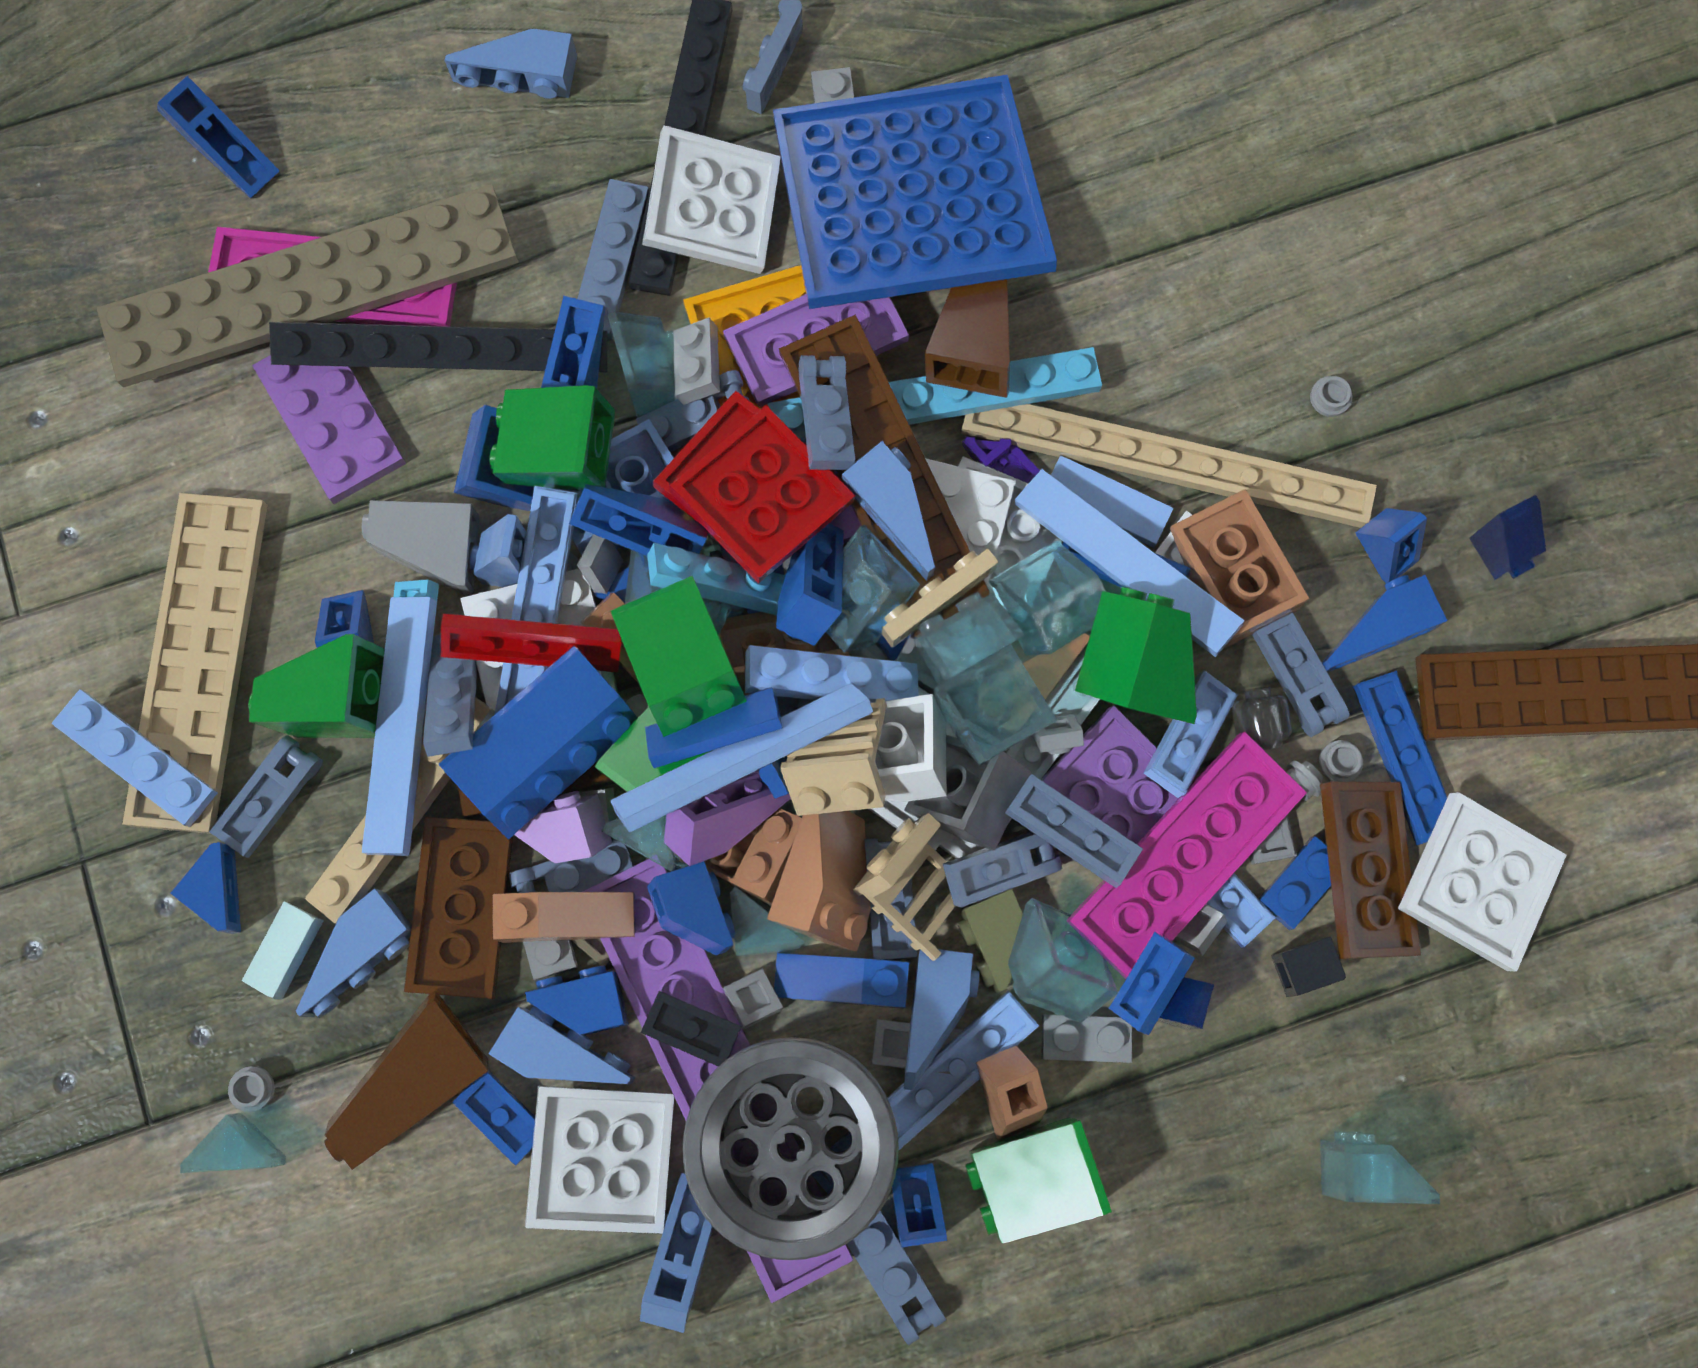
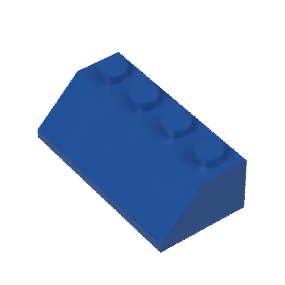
[439,646,638,840]

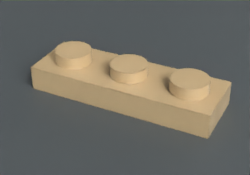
[882,548,999,648]

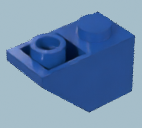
[647,861,735,956]
[525,965,629,1035]

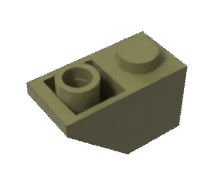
[957,889,1030,993]

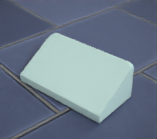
[242,901,324,1000]

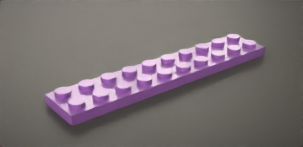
[583,854,853,1303]

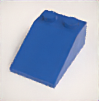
[454,405,535,511]

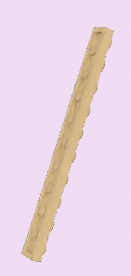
[961,404,1377,528]

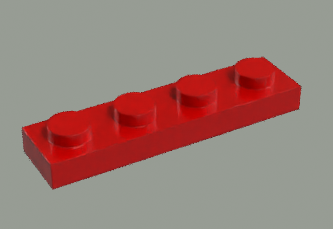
[441,614,621,672]

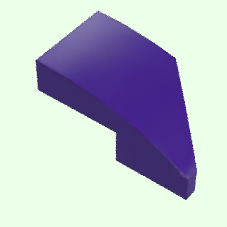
[962,437,1040,484]

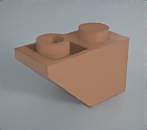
[976,1046,1048,1141]

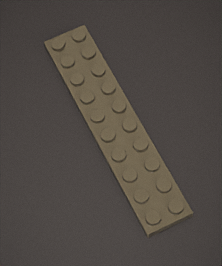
[96,184,519,388]

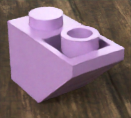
[514,791,612,863]

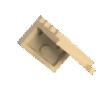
[780,698,887,816]
[853,813,981,961]

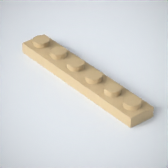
[305,697,495,924]

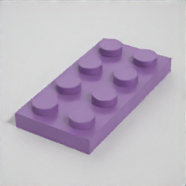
[723,294,909,408]
[252,355,406,504]

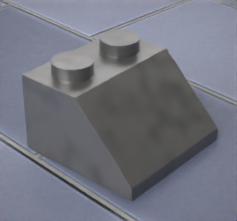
[904,735,1032,851]

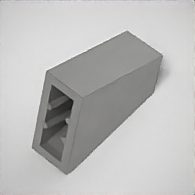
[362,500,479,596]

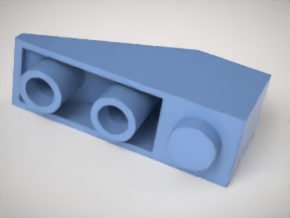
[445,29,577,99]
[296,888,412,1018]
[488,1005,636,1084]

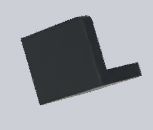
[1271,936,1346,997]

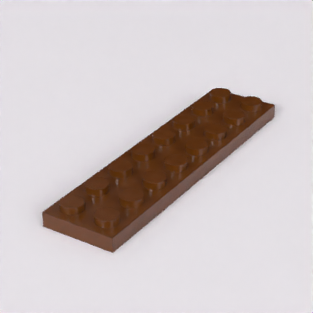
[779,314,1001,655]
[1415,644,1698,741]

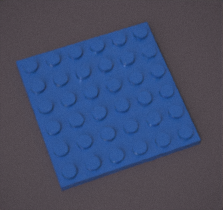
[773,75,1057,309]

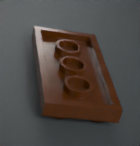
[1320,781,1421,959]
[404,817,513,999]

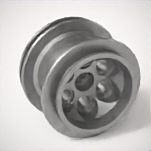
[683,1037,899,1260]

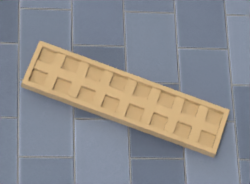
[122,493,268,834]

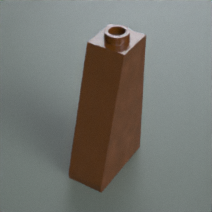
[925,279,1010,398]
[324,990,488,1170]

